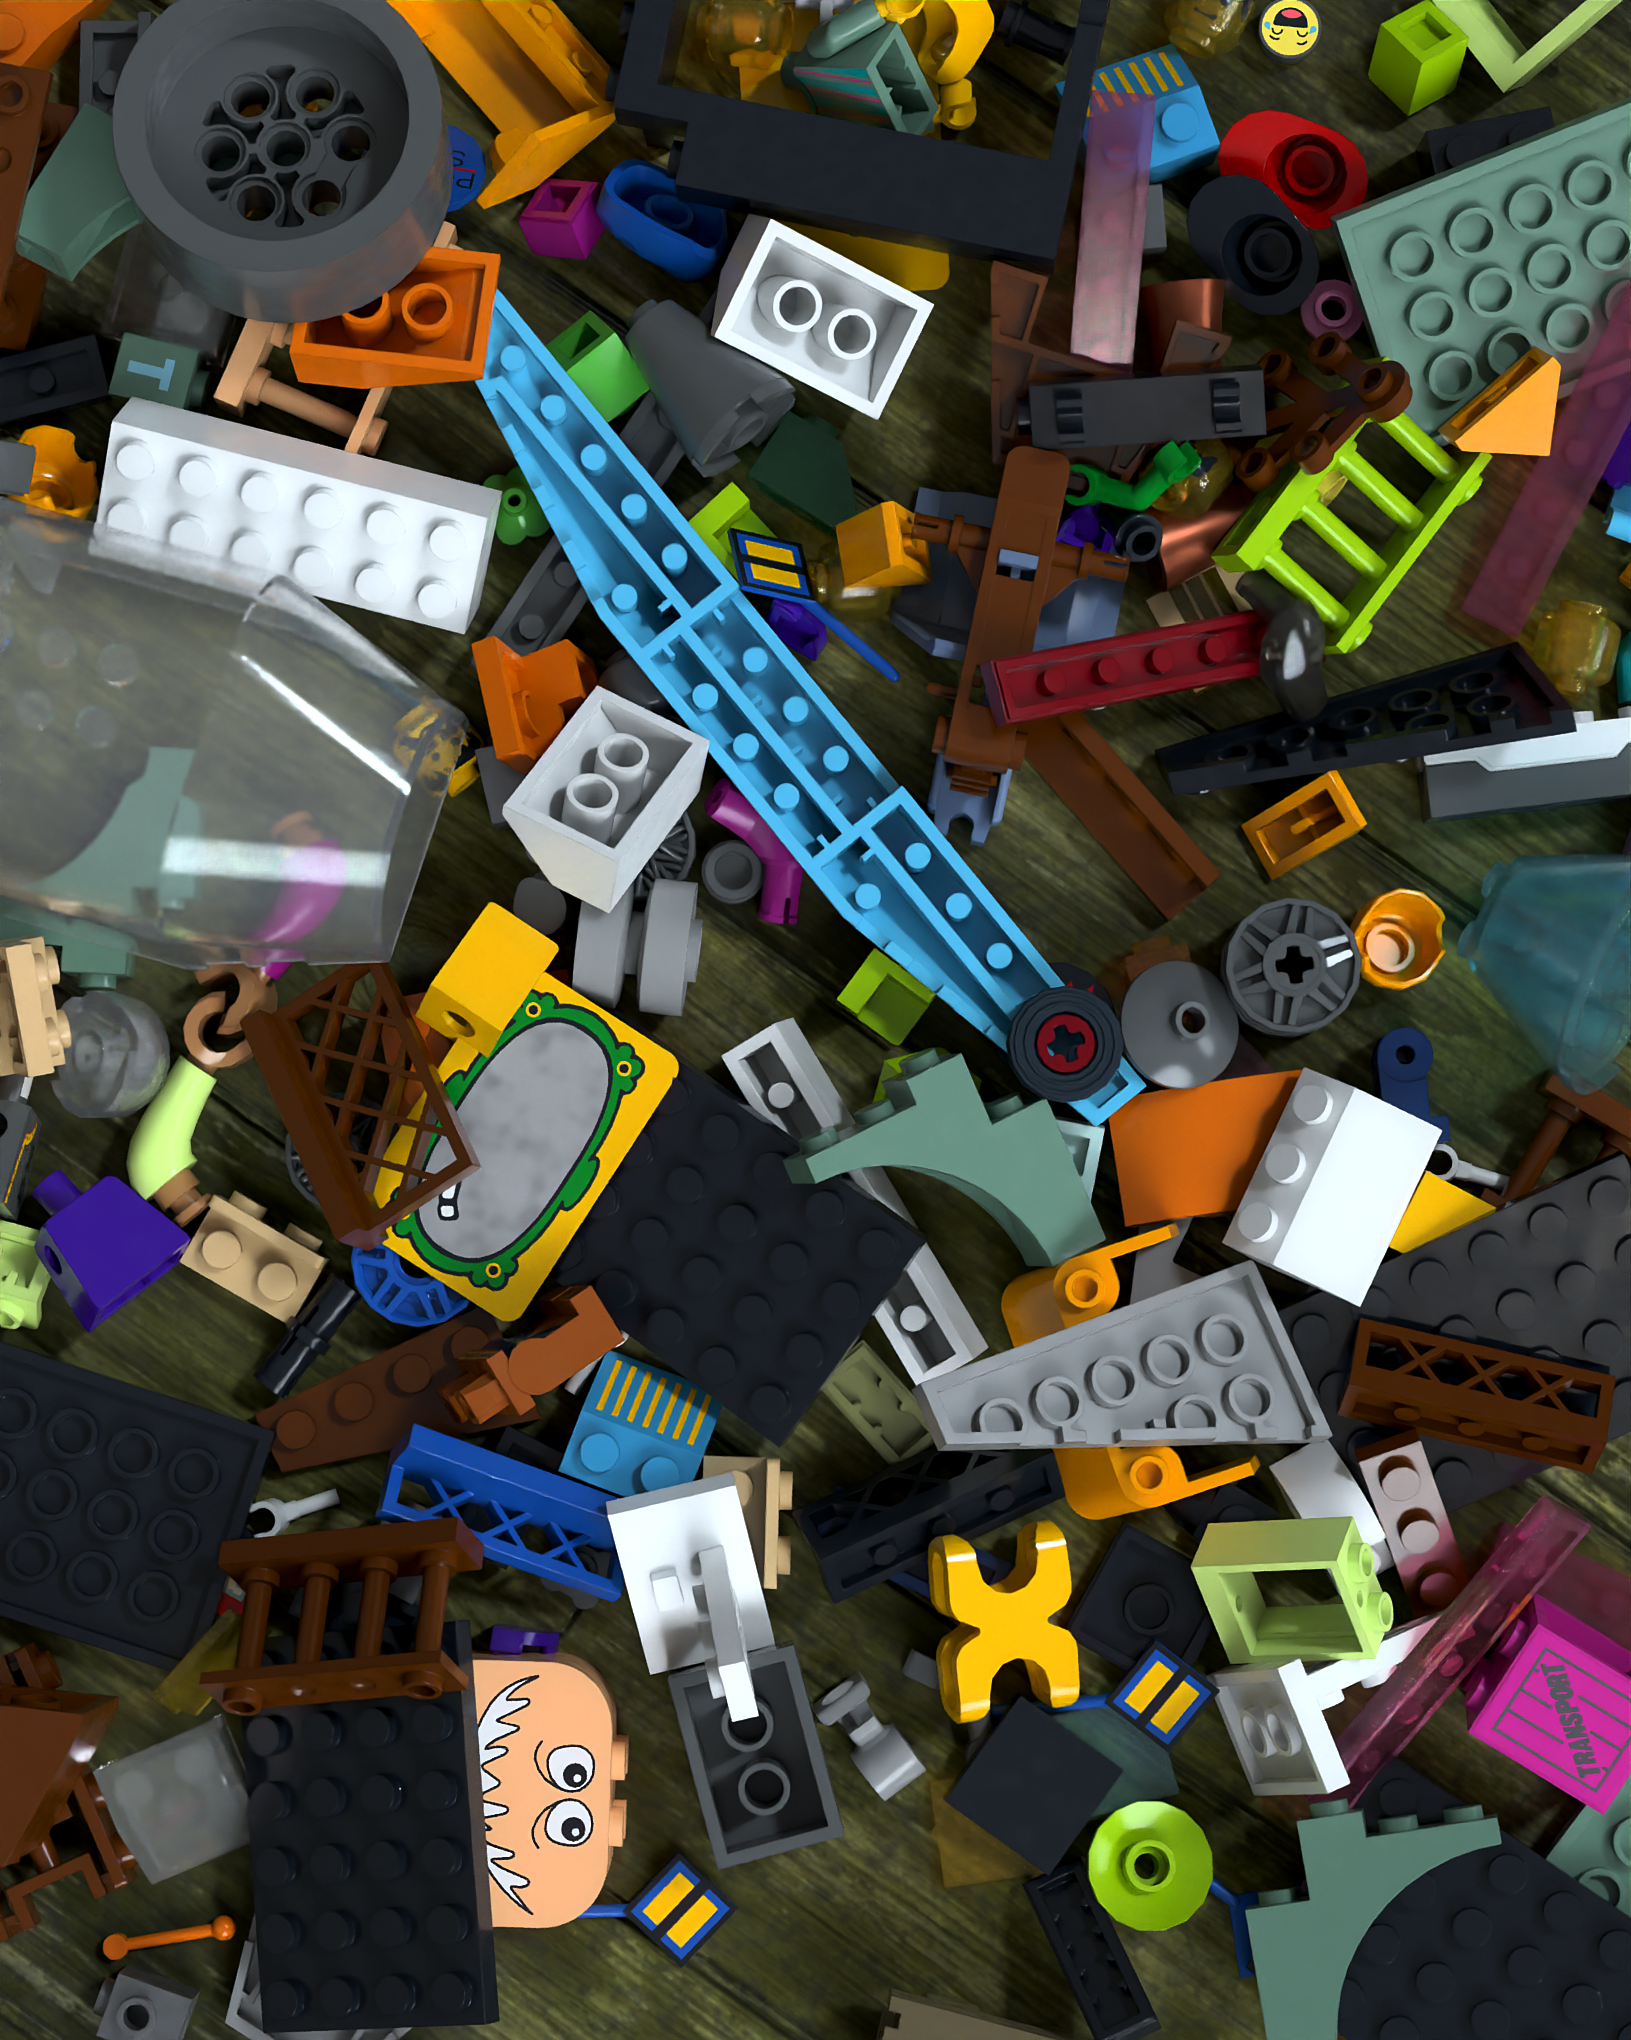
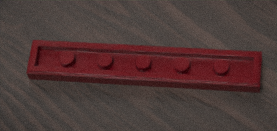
[979,601,1326,728]

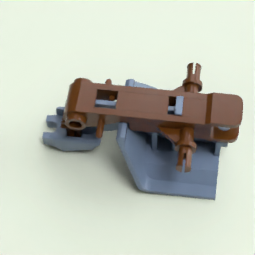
[890,446,1131,847]

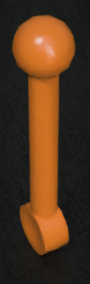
[103,1915,236,1960]

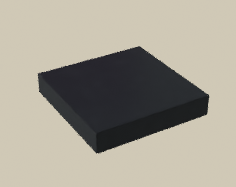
[1064,1521,1215,1672]
[942,1692,1124,1876]

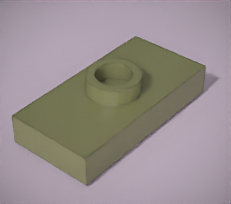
[822,1336,934,1466]

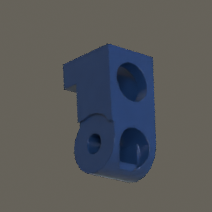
[1371,1027,1451,1144]

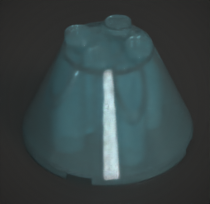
[1457,853,1631,1095]

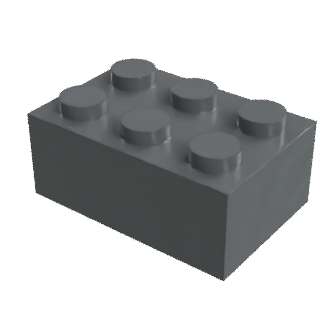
[667,1639,844,1870]

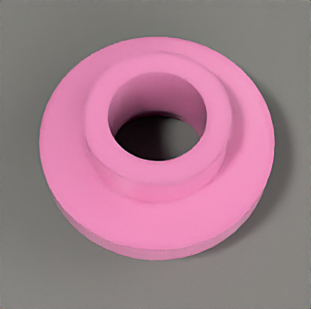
[1300,280,1363,341]

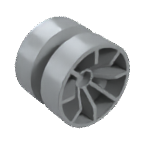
[572,878,703,1017]

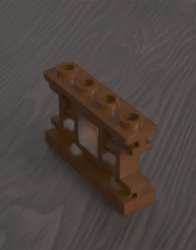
[0,1642,140,1943]

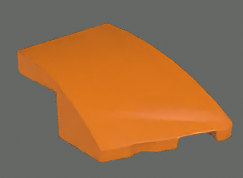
[471,635,600,775]
[1108,1070,1302,1228]

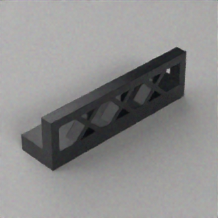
[791,1446,1066,1604]

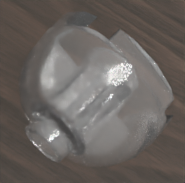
[51,990,170,1119]

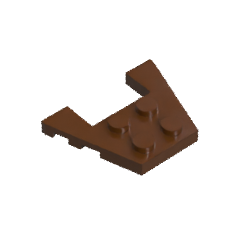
[991,258,1232,493]

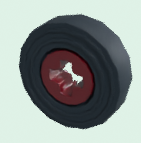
[1006,986,1124,1103]

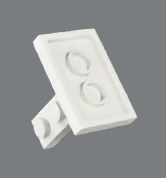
[606,1472,775,1722]
[1206,1606,1472,1796]

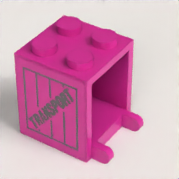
[1461,1591,1631,1815]

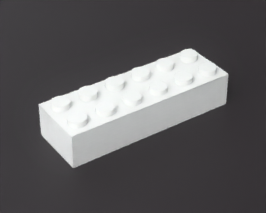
[94,396,502,634]

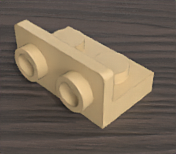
[179,1190,331,1323]
[703,1455,793,1589]

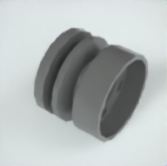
[1216,898,1361,1040]

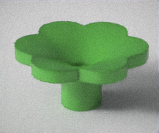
[483,467,551,546]

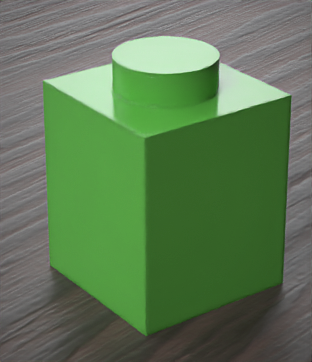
[545,310,650,423]

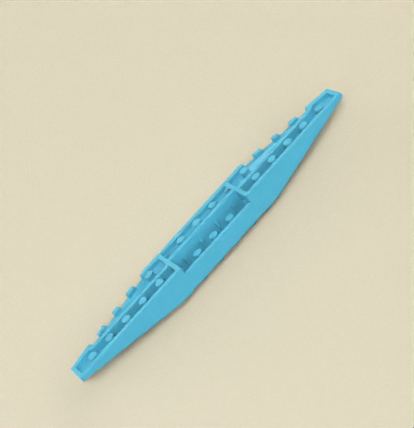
[474,288,1147,1127]

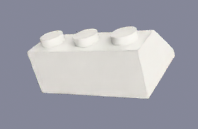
[711,213,934,420]
[502,685,710,913]
[1222,1067,1442,1307]

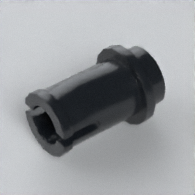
[995,0,1077,66]
[1096,503,1163,562]

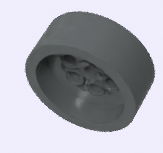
[112,0,453,323]

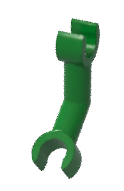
[1065,440,1202,511]

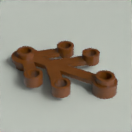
[1193,332,1413,492]

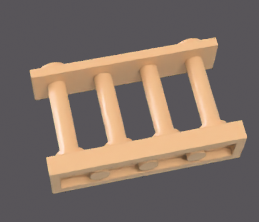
[213,204,464,457]

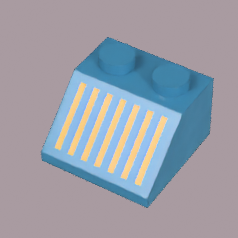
[1054,43,1220,201]
[558,1350,723,1497]

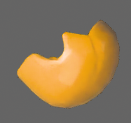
[7,424,100,528]
[1350,887,1446,991]

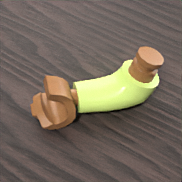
[126,991,254,1228]

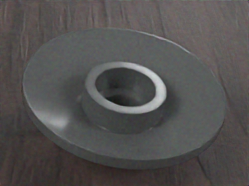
[1118,961,1239,1089]

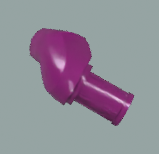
[704,778,804,924]

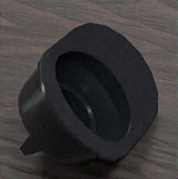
[1186,174,1320,316]

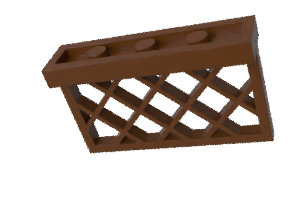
[240,946,482,1251]

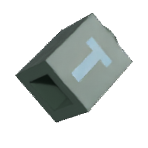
[108,332,212,412]

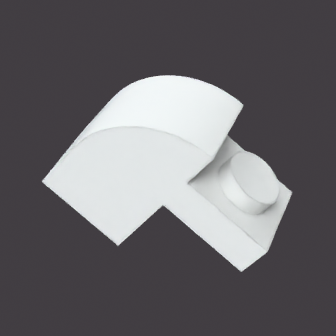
[1269,1440,1395,1596]

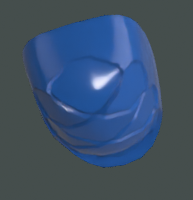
[595,159,728,283]

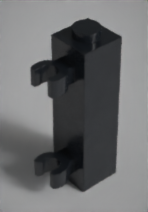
[1016,364,1266,450]

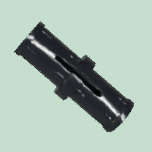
[253,1272,363,1399]

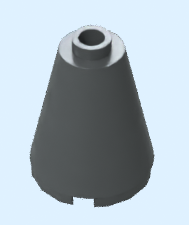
[625,299,796,477]

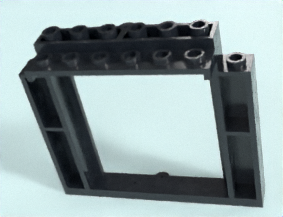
[605,0,1111,274]

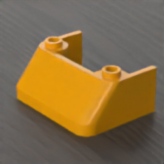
[385,0,616,210]
[1001,1222,1260,1520]

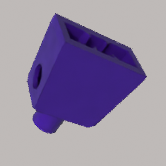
[32,1169,191,1333]

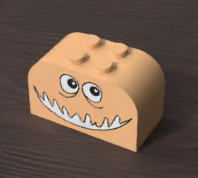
[472,1650,629,1928]

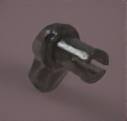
[1235,568,1328,722]

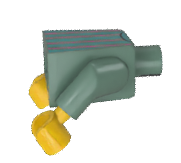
[780,0,976,136]

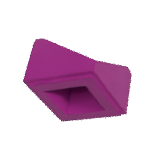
[518,178,605,260]

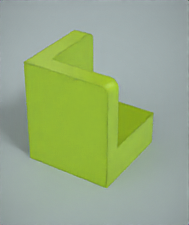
[1368,0,1469,116]
[688,482,777,586]
[836,948,936,1046]

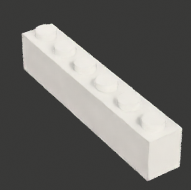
[721,1017,989,1386]

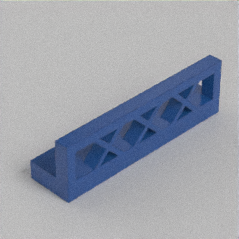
[375,1423,624,1603]

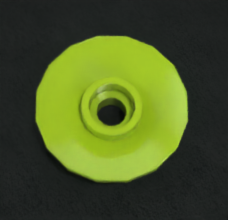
[1087,1801,1213,1931]

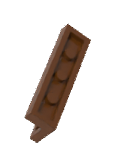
[1016,712,1221,923]
[1337,1318,1616,1474]

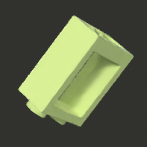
[1432,0,1622,93]
[1191,1516,1393,1664]

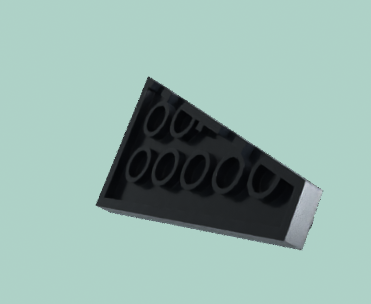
[1155,641,1577,796]

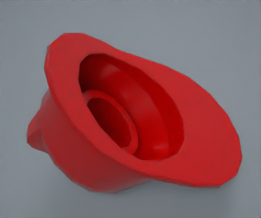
[1218,109,1369,230]

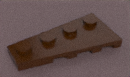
[254,1306,542,1472]

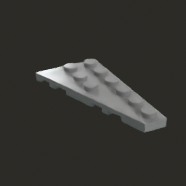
[912,1259,1333,1451]

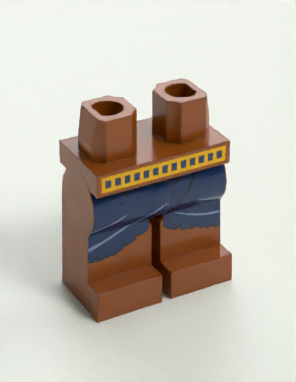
[436,1285,625,1425]

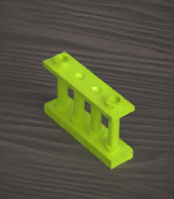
[1210,356,1493,655]

